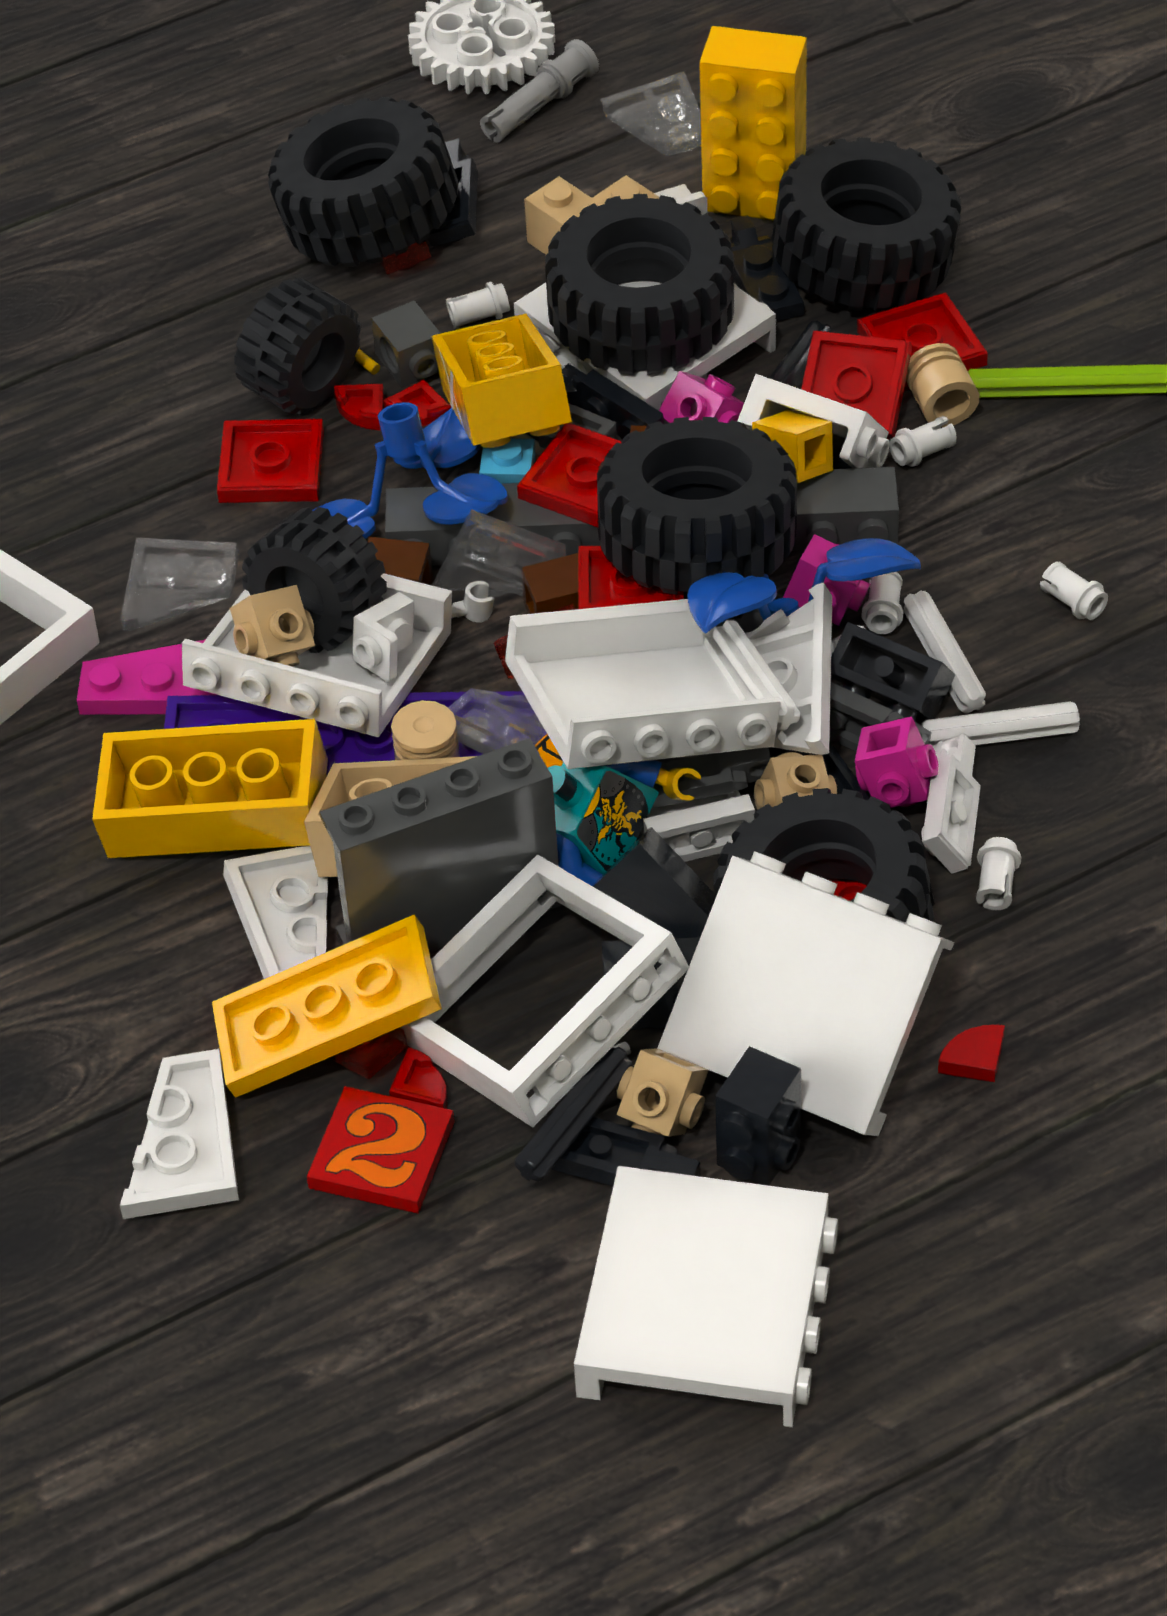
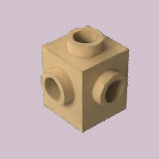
[230,585,315,667]
[754,752,837,810]
[616,1048,709,1137]

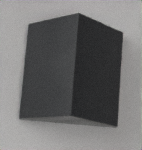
[592,827,716,941]

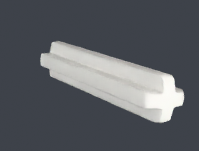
[903,590,986,714]
[713,620,800,730]
[922,701,1080,750]

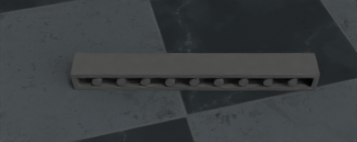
[385,467,899,566]

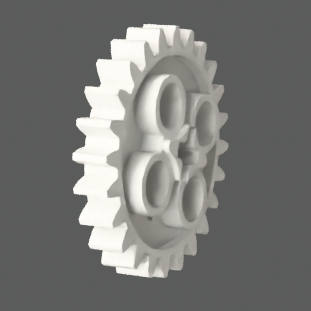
[408,0,555,94]

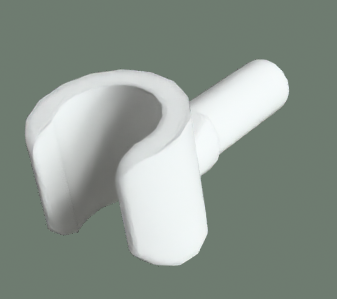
[451,581,494,622]

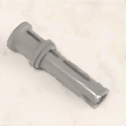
[480,39,599,143]

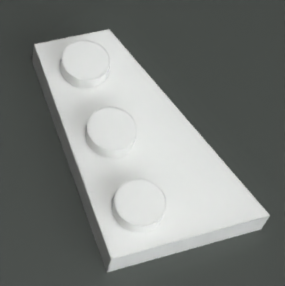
[223,846,328,979]
[120,1049,239,1219]

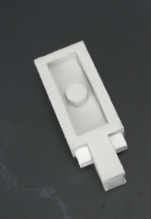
[921,733,981,874]

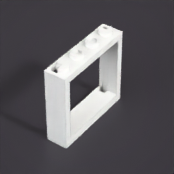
[0,550,100,725]
[395,854,689,1128]

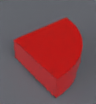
[383,380,451,426]
[334,384,384,430]
[938,1025,1005,1082]
[389,1047,448,1109]

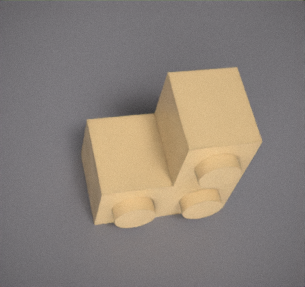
[524,175,659,255]

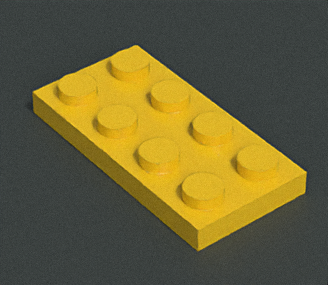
[212,914,442,1098]

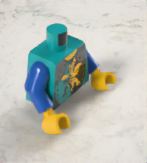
[548,760,701,886]

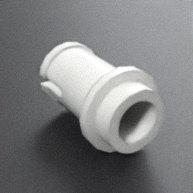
[446,282,510,329]
[890,416,957,467]
[1040,562,1108,620]
[862,572,903,634]
[976,837,1022,910]

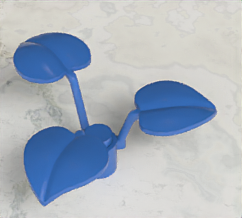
[312,402,508,539]
[688,538,921,634]

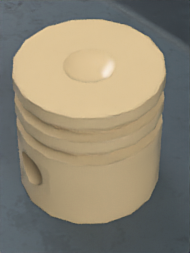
[906,343,980,427]
[391,700,460,760]

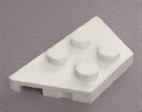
[745,583,832,755]

